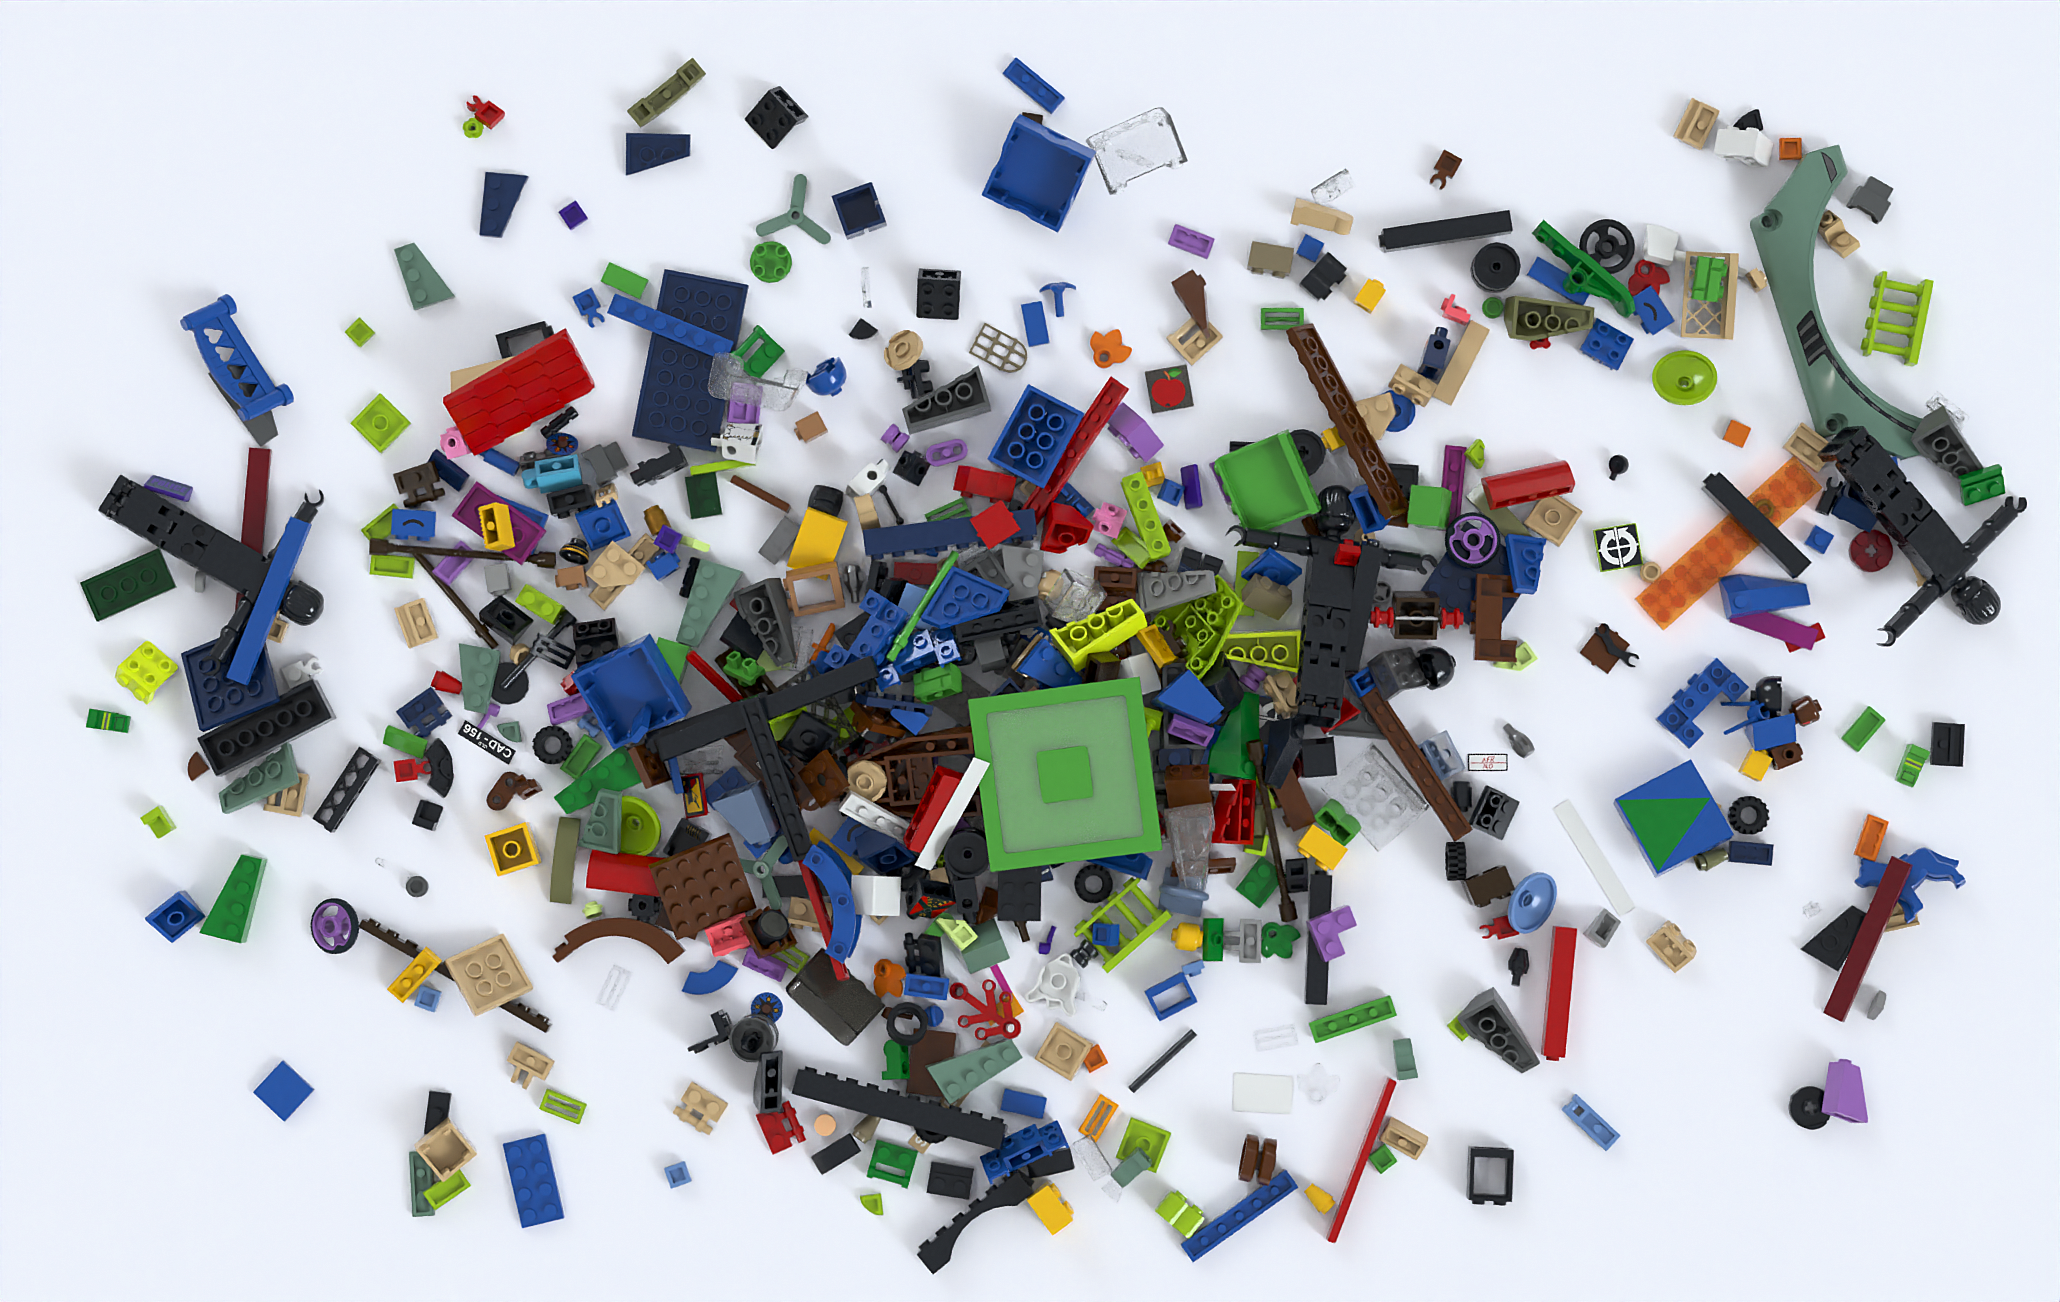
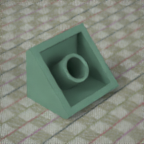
[961,918,1010,974]

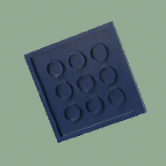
[1420,521,1522,626]
[181,632,280,732]

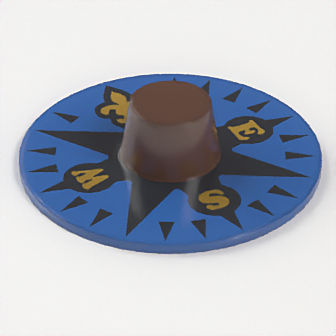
[546,433,578,455]
[751,992,783,1023]

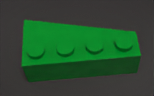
[554,745,642,814]
[199,854,267,944]

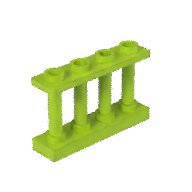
[1861,271,1934,367]
[1120,471,1171,563]
[1073,877,1173,974]

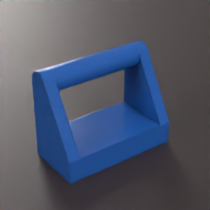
[891,707,932,735]
[1144,971,1198,1021]

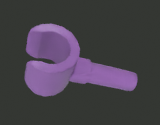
[477,703,501,729]

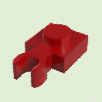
[466,95,505,130]
[393,758,431,783]
[1479,915,1519,940]

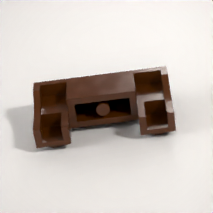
[1469,574,1519,663]

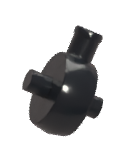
[1609,454,1629,481]

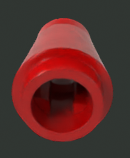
[430,670,462,695]

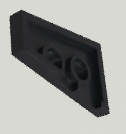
[1800,905,1866,972]

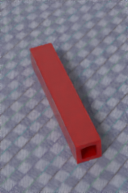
[1541,926,1577,1061]

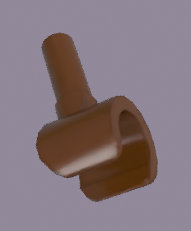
[881,1007,913,1020]

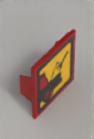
[681,772,710,819]

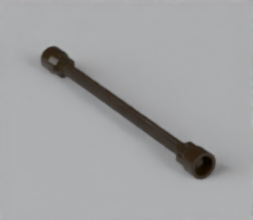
[369,538,556,569]
[1246,739,1298,922]

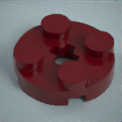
[1848,529,1893,572]

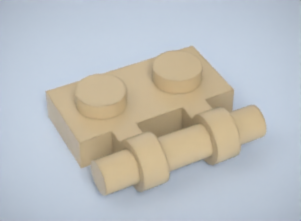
[672,1081,728,1135]

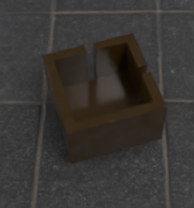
[1460,865,1515,908]

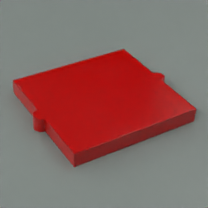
[970,499,1021,550]

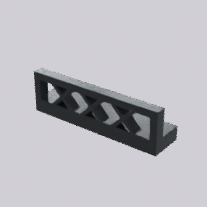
[955,596,1043,643]
[312,746,382,833]

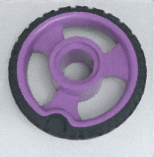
[1445,512,1501,568]
[310,898,359,954]

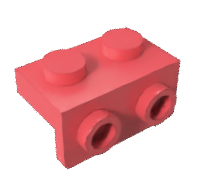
[704,912,751,957]

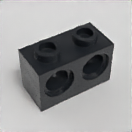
[833,611,871,651]

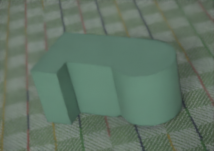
[1393,1038,1418,1081]
[1110,1146,1152,1188]

